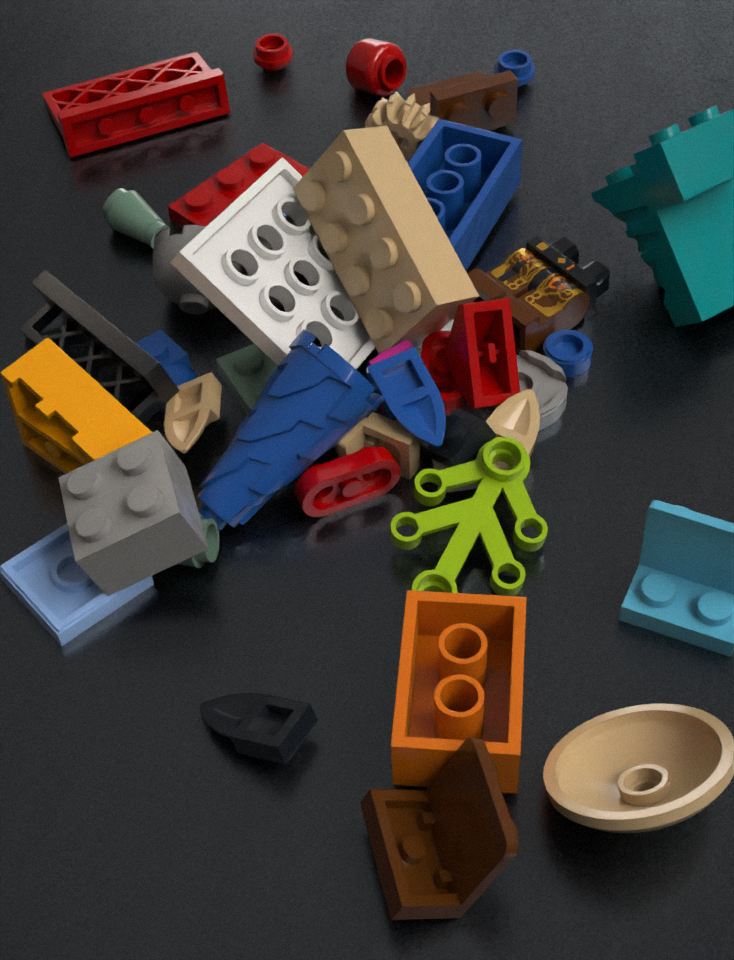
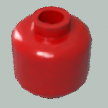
[345,38,407,97]

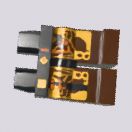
[467,236,610,355]

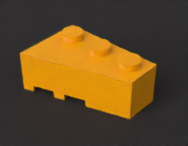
[0,337,152,474]

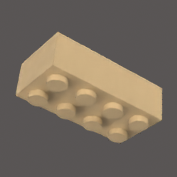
[293,126,479,353]

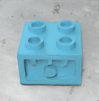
[619,500,734,657]

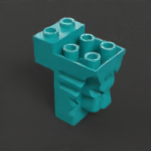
[591,105,734,327]

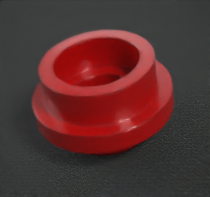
[253,34,293,71]

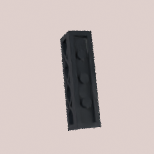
[19,270,180,424]

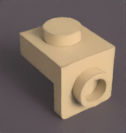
[335,412,420,480]

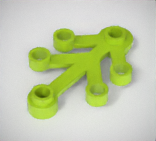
[389,437,548,596]

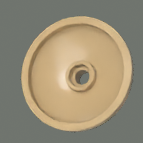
[543,703,734,833]

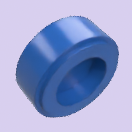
[543,329,593,377]

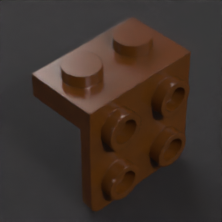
[407,70,518,131]
[360,738,518,920]

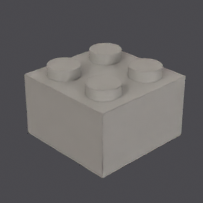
[58,430,209,596]

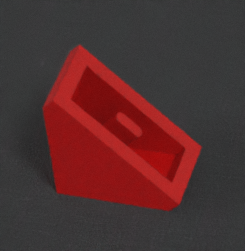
[443,298,520,409]

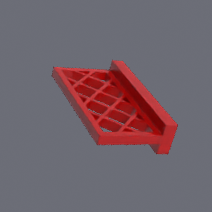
[42,52,231,158]

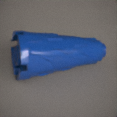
[197,329,384,531]

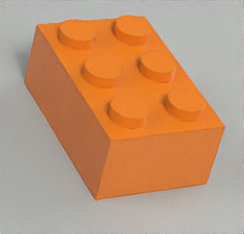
[391,590,527,794]

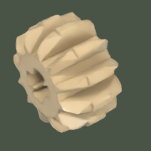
[365,91,439,163]

